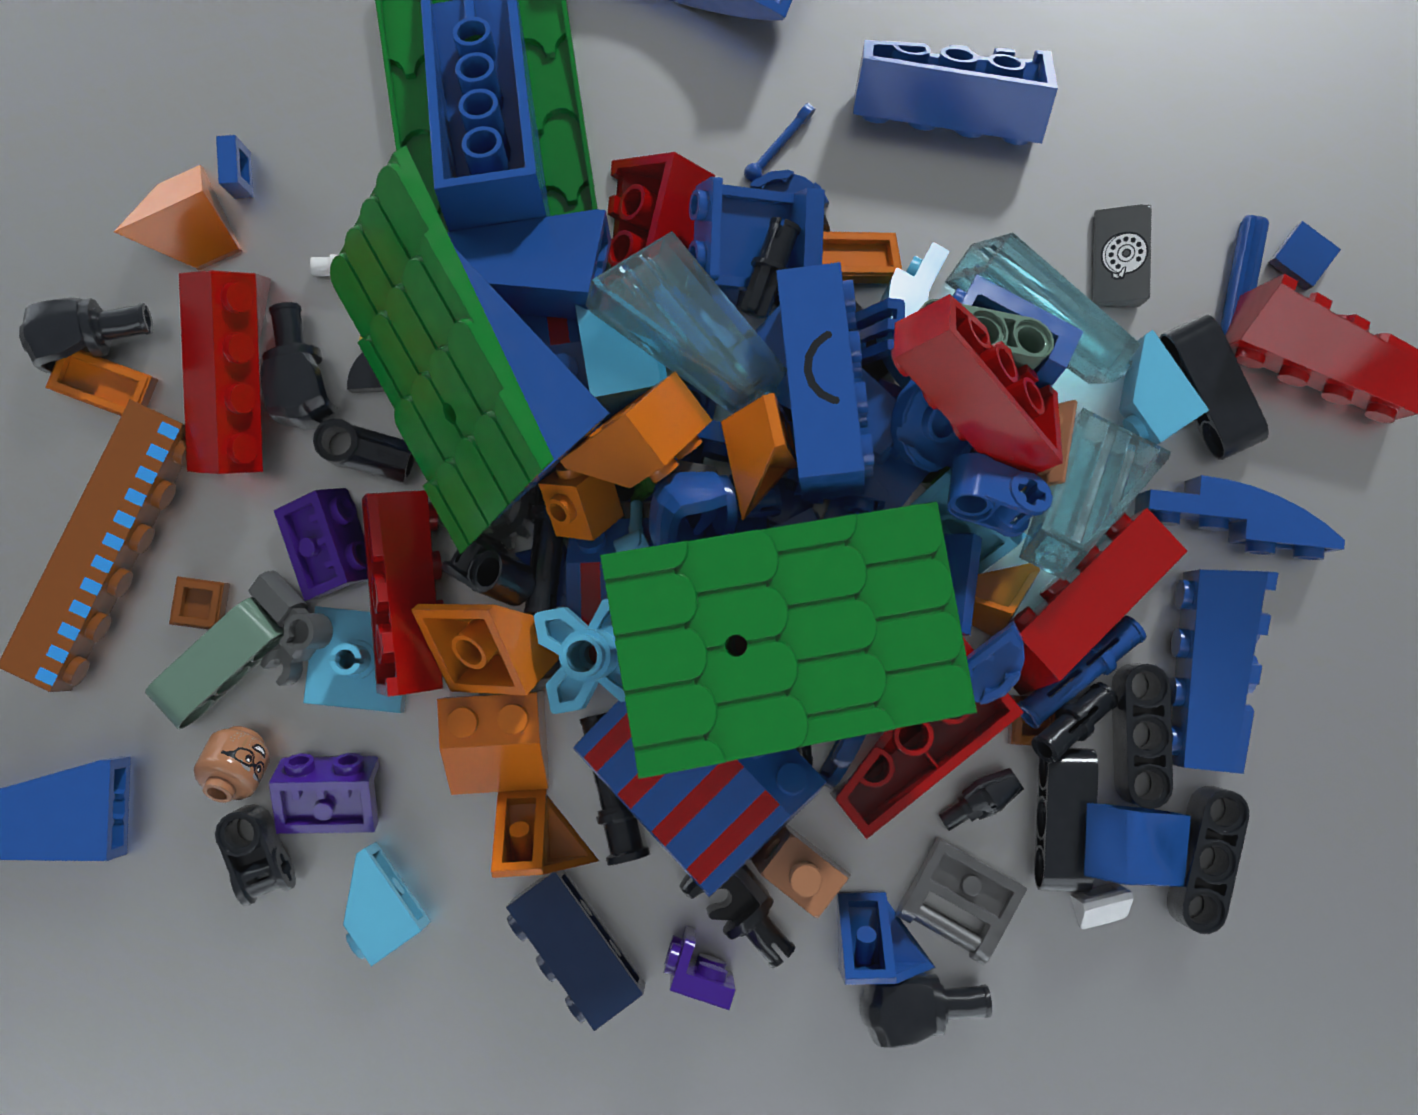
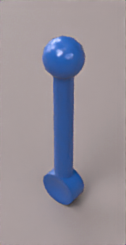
[744,103,816,182]

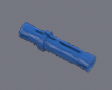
[1017,615,1147,729]

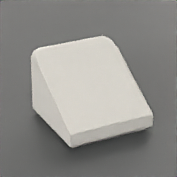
[1070,882,1134,929]

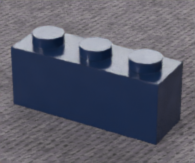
[506,870,646,1031]

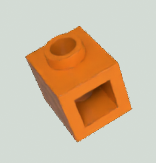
[538,462,624,541]

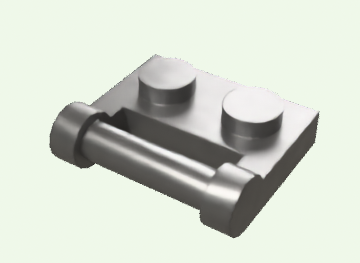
[896,837,1027,965]

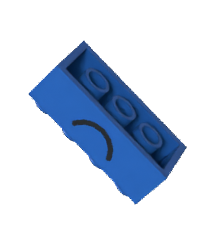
[776,262,874,501]

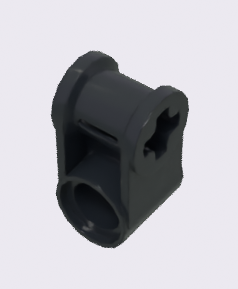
[441,532,536,606]
[215,804,296,906]

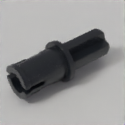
[741,217,801,319]

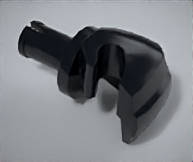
[19,298,153,374]
[260,302,338,430]
[679,864,795,968]
[859,972,992,1048]

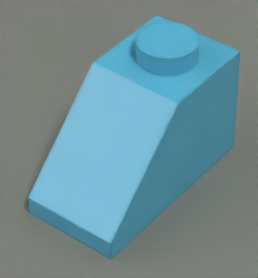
[1119,330,1209,449]
[343,842,431,967]

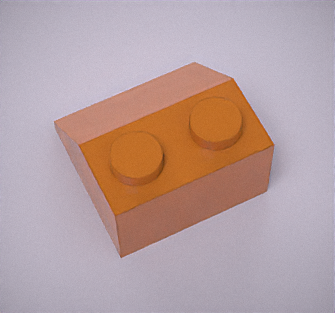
[560,371,712,488]
[411,604,559,695]
[437,691,549,795]

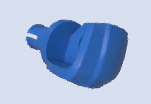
[649,471,782,546]

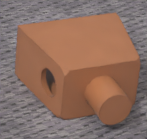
[750,824,851,919]

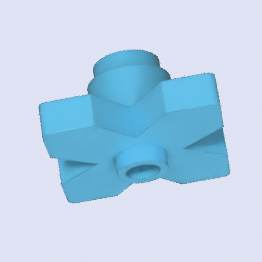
[534,599,625,714]

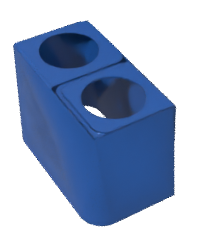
[1084,803,1191,887]

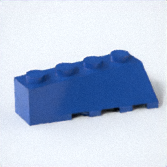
[853,40,1058,145]
[1169,569,1279,774]

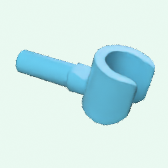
[613,500,650,552]

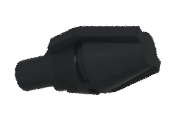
[939,768,1024,831]

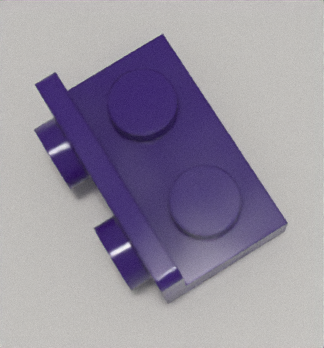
[273,488,368,601]
[269,753,379,834]
[663,926,736,1010]

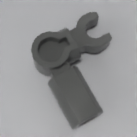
[248,570,333,686]

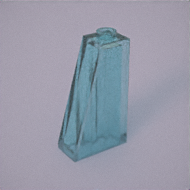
[586,231,787,414]
[945,232,1141,384]
[1019,408,1171,581]

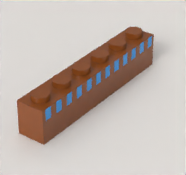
[0,399,187,692]

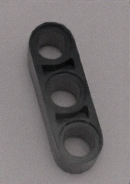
[1159,314,1269,460]
[1112,663,1173,809]
[1034,748,1098,893]
[1167,786,1249,934]

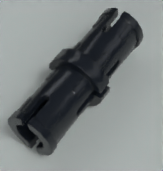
[1031,682,1118,763]

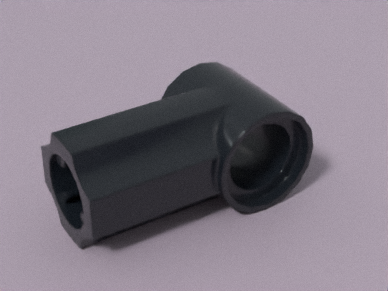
[313,418,415,484]

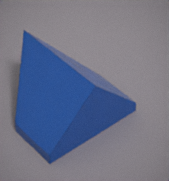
[837,892,936,985]

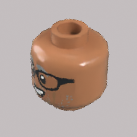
[193,726,270,803]

